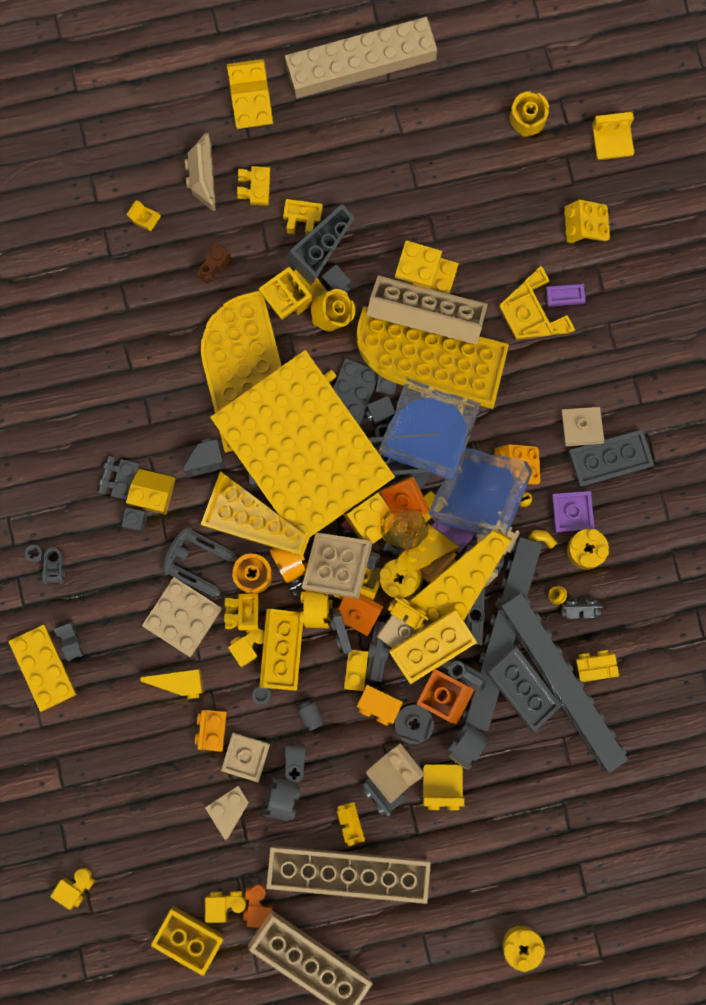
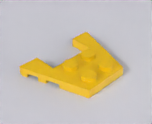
[499,266,575,340]

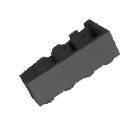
[285,204,355,285]

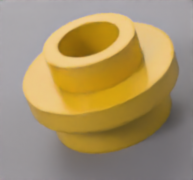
[548,586,567,605]

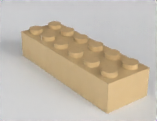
[367,276,488,344]
[248,910,372,1005]

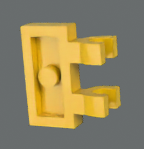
[237,166,270,206]
[283,199,323,236]
[224,594,258,630]

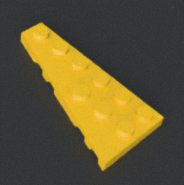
[408,529,512,623]

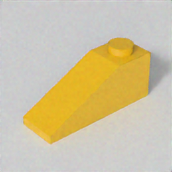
[140,670,204,699]

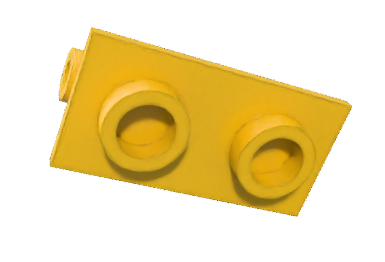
[388,597,429,630]
[336,802,365,846]

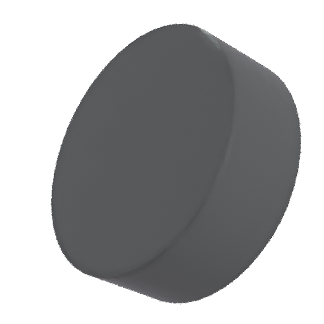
[252,686,272,705]

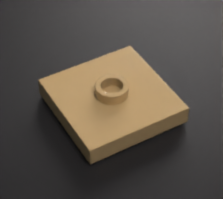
[562,407,604,446]
[376,615,428,648]
[221,733,270,782]

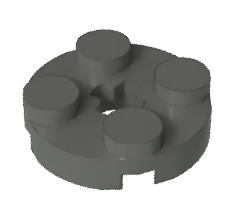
[395,705,434,744]

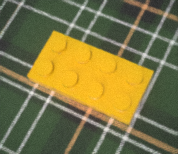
[259,609,303,691]
[389,609,477,684]
[8,625,77,712]

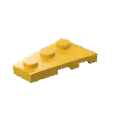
[397,524,459,572]

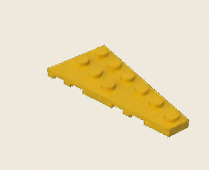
[201,471,309,556]

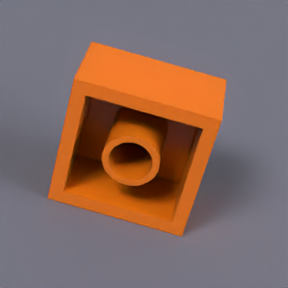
[417,669,475,725]

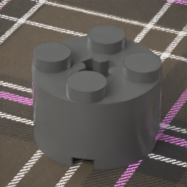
[446,724,490,770]
[264,777,300,822]

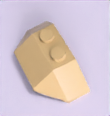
[185,133,216,211]

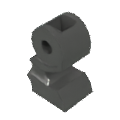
[53,622,84,661]

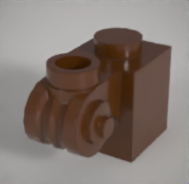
[196,242,232,284]

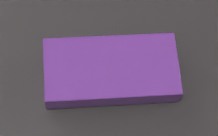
[546,284,586,307]

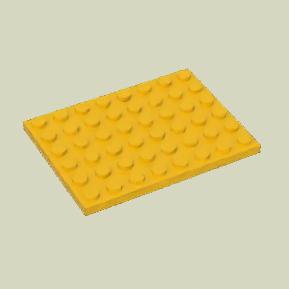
[210,350,395,538]

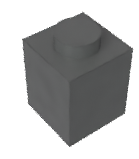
[322,265,351,293]
[365,396,396,426]
[122,508,148,533]

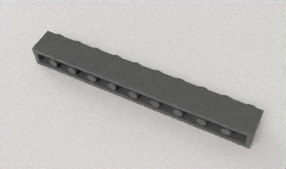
[462,537,542,731]
[497,593,628,773]

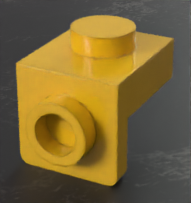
[127,200,161,231]

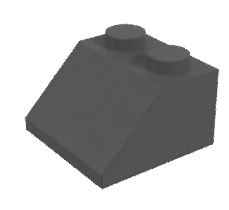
[184,438,226,477]

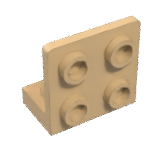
[366,744,425,803]

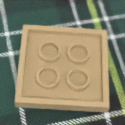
[302,533,372,599]
[142,577,223,657]

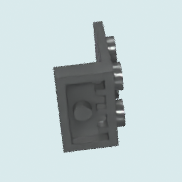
[362,777,406,816]

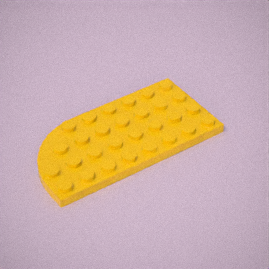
[201,291,282,453]
[356,306,509,409]

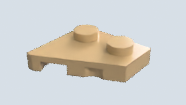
[205,786,249,840]

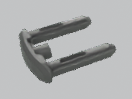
[163,526,239,597]

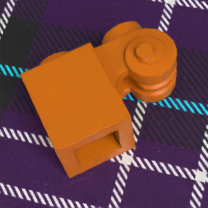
[243,884,273,928]

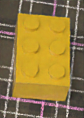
[151,906,225,976]

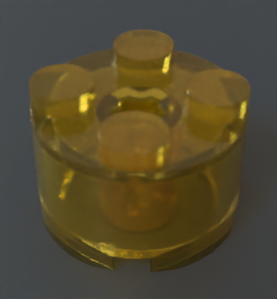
[381,507,428,549]

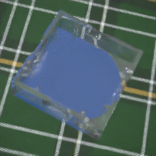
[380,378,481,480]
[429,447,533,536]

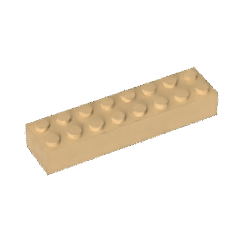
[285,17,437,99]
[267,845,430,904]

